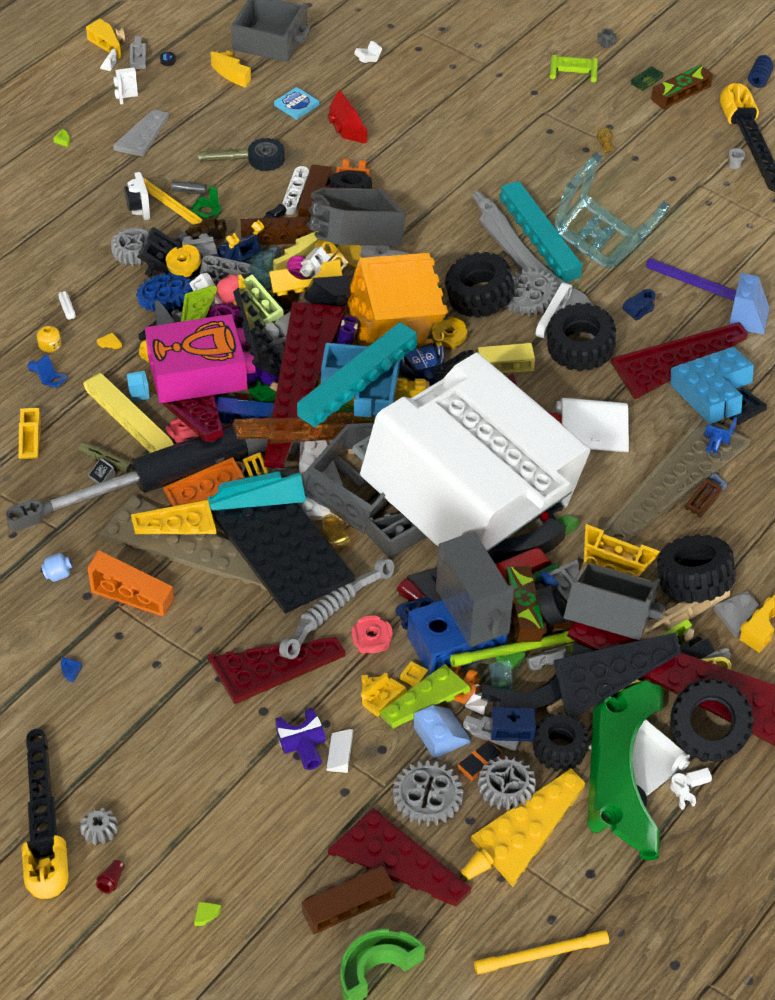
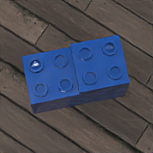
[407,600,507,675]

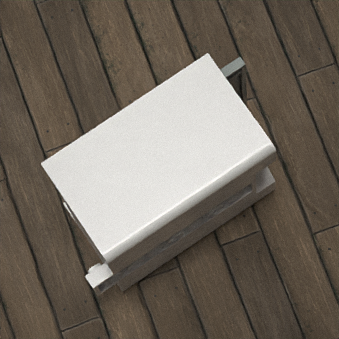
[352,352,591,551]

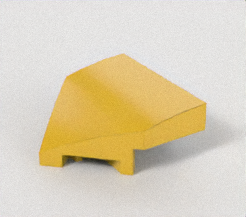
[361,673,407,717]

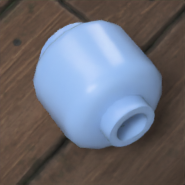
[41,553,73,582]

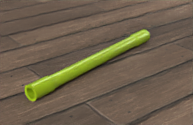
[450,631,576,667]

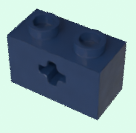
[490,706,536,742]

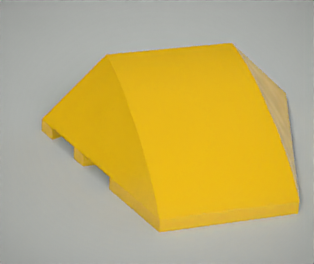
[584,524,661,577]

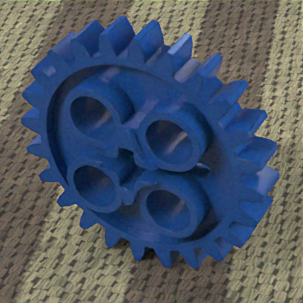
[136,272,193,312]

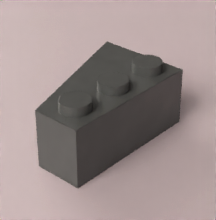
[366,513,427,558]

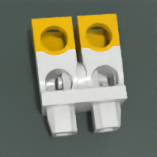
[300,240,348,278]

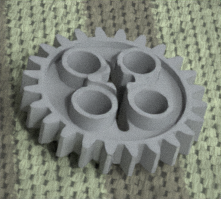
[505,268,558,317]
[393,760,463,826]

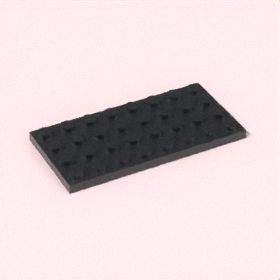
[211,503,355,614]

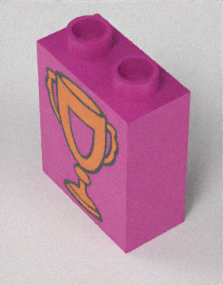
[145,314,255,403]

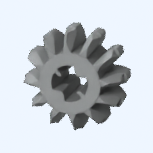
[80,807,118,846]

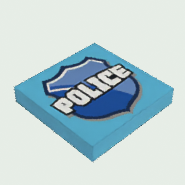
[274,87,319,120]

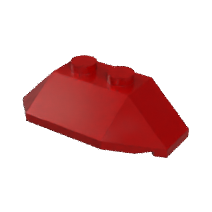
[328,91,367,144]

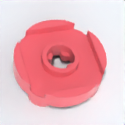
[166,418,198,443]
[352,615,392,654]

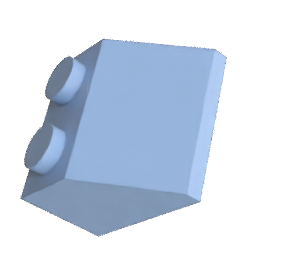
[414,705,471,759]

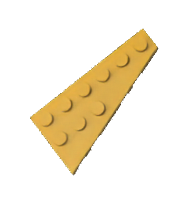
[471,768,585,887]

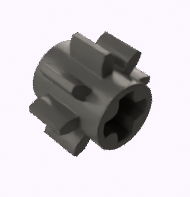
[597,28,616,48]
[203,267,224,286]

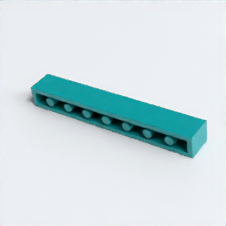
[499,181,582,282]
[297,322,417,428]

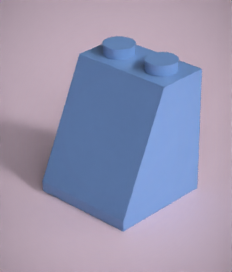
[729,273,770,334]

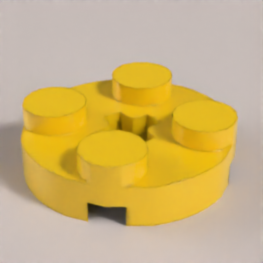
[166,245,202,277]
[432,317,467,350]

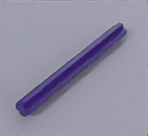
[646,258,736,301]

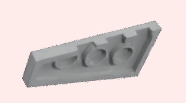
[113,109,169,157]

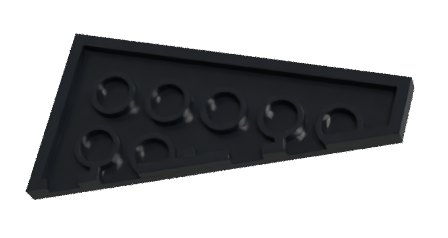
[233,288,282,378]
[553,633,681,718]

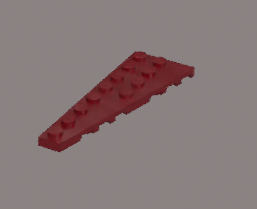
[611,322,748,399]

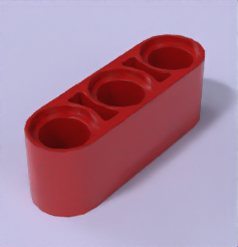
[496,548,552,578]

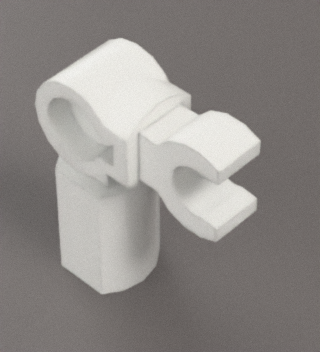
[670,767,712,810]

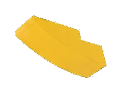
[210,51,251,87]
[19,408,41,459]

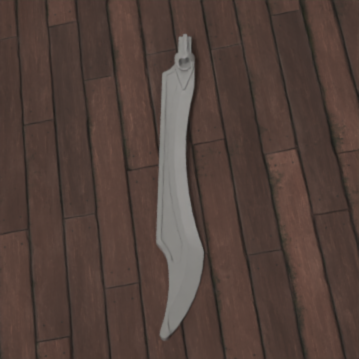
[472,190,595,340]

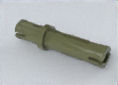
[198,148,248,162]
[78,441,132,474]

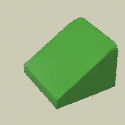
[555,514,579,536]
[495,652,525,669]

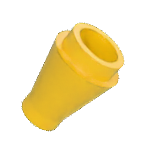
[460,849,494,881]

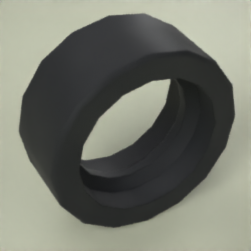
[537,584,566,626]

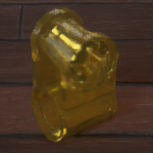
[322,514,351,551]

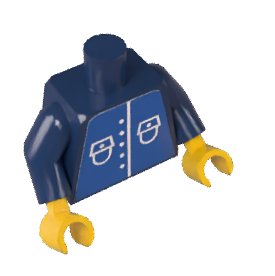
[217,220,264,262]
[399,332,445,386]

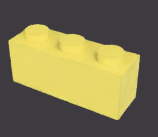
[478,343,535,374]

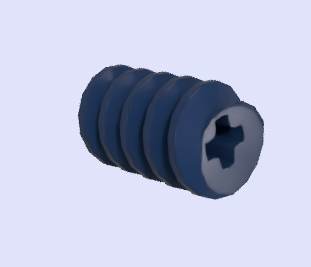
[747,55,774,88]

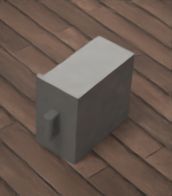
[231,0,310,62]
[436,531,514,647]
[564,562,665,640]

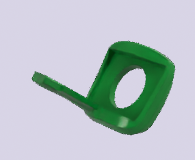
[190,186,221,219]

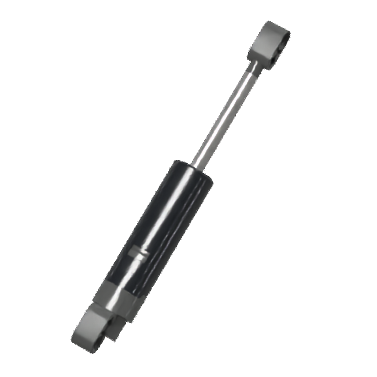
[6,416,301,531]

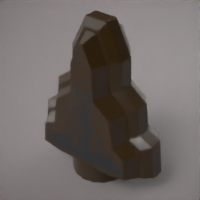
[185,215,227,240]

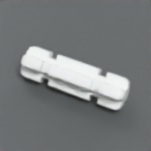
[58,291,76,320]

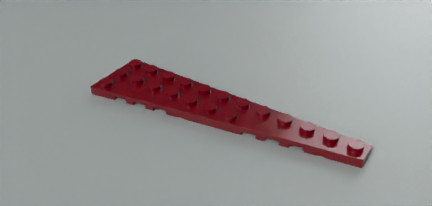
[567,621,775,746]

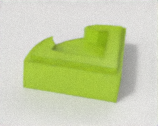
[53,129,70,147]
[194,902,221,926]

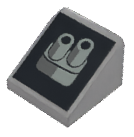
[88,458,115,484]

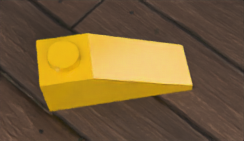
[86,19,121,59]

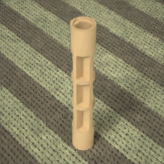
[641,590,730,640]

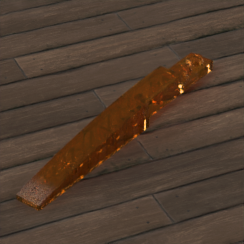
[233,412,375,443]

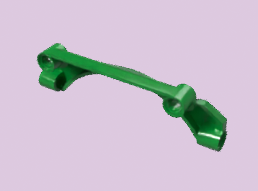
[587,681,664,861]

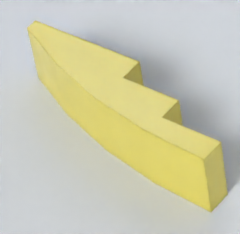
[273,231,321,271]

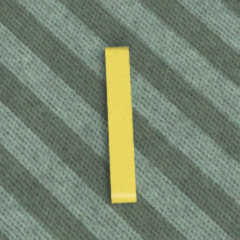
[83,373,174,453]

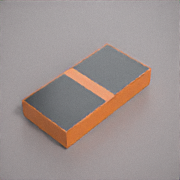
[457,740,503,781]

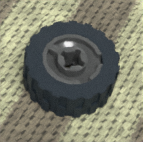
[248,138,285,171]

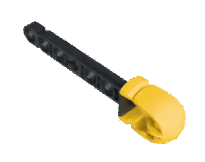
[720,83,775,192]
[22,728,69,899]

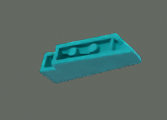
[207,471,306,510]

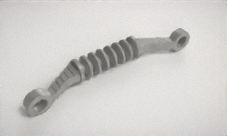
[279,558,394,659]

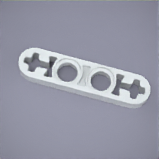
[282,166,309,215]
[536,283,572,339]

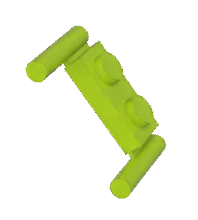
[550,55,598,82]

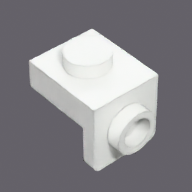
[354,41,382,63]

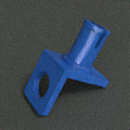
[28,355,68,388]
[705,417,737,454]

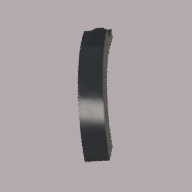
[487,518,566,564]
[475,643,593,709]

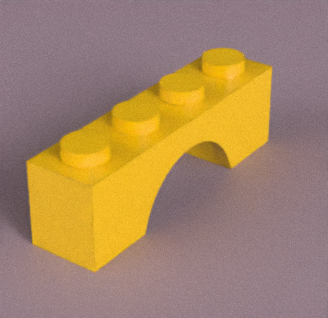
[270,259,342,297]
[739,593,775,653]

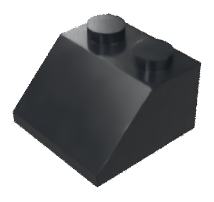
[304,275,351,307]

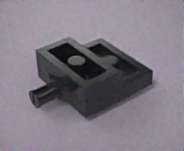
[137,227,182,277]

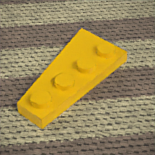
[131,500,216,534]

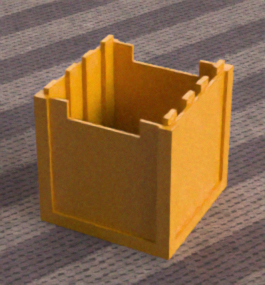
[347,253,448,349]

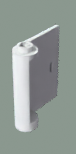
[556,398,629,452]
[589,719,690,796]

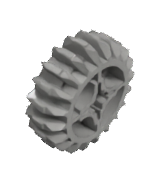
[111,227,149,267]
[477,755,536,811]

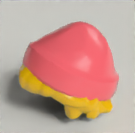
[216,274,246,306]

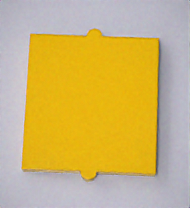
[335,245,362,269]

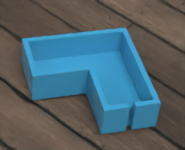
[321,343,400,418]
[671,347,754,424]

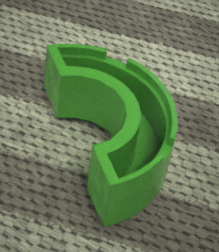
[340,929,425,1000]

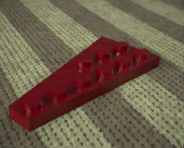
[162,395,223,442]
[207,637,345,705]
[328,808,472,907]

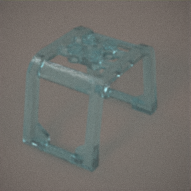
[555,152,670,268]

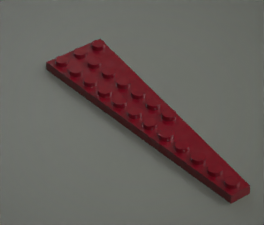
[264,302,346,469]

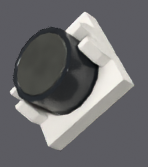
[124,172,150,220]

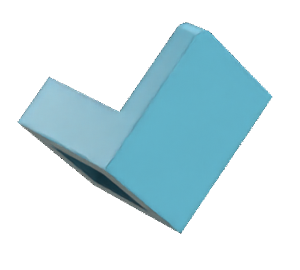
[127,371,150,402]

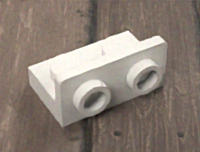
[113,67,138,105]

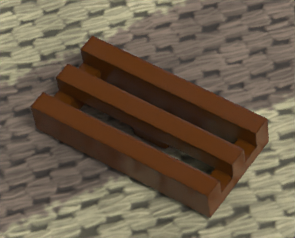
[685,478,723,518]

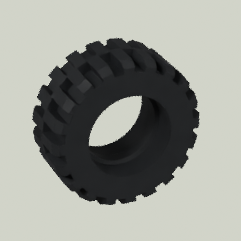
[445,252,515,318]
[547,303,616,371]
[657,534,736,603]
[670,678,754,763]

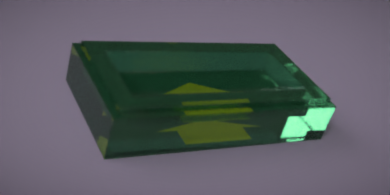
[631,66,664,91]

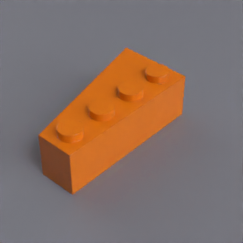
[88,550,174,617]

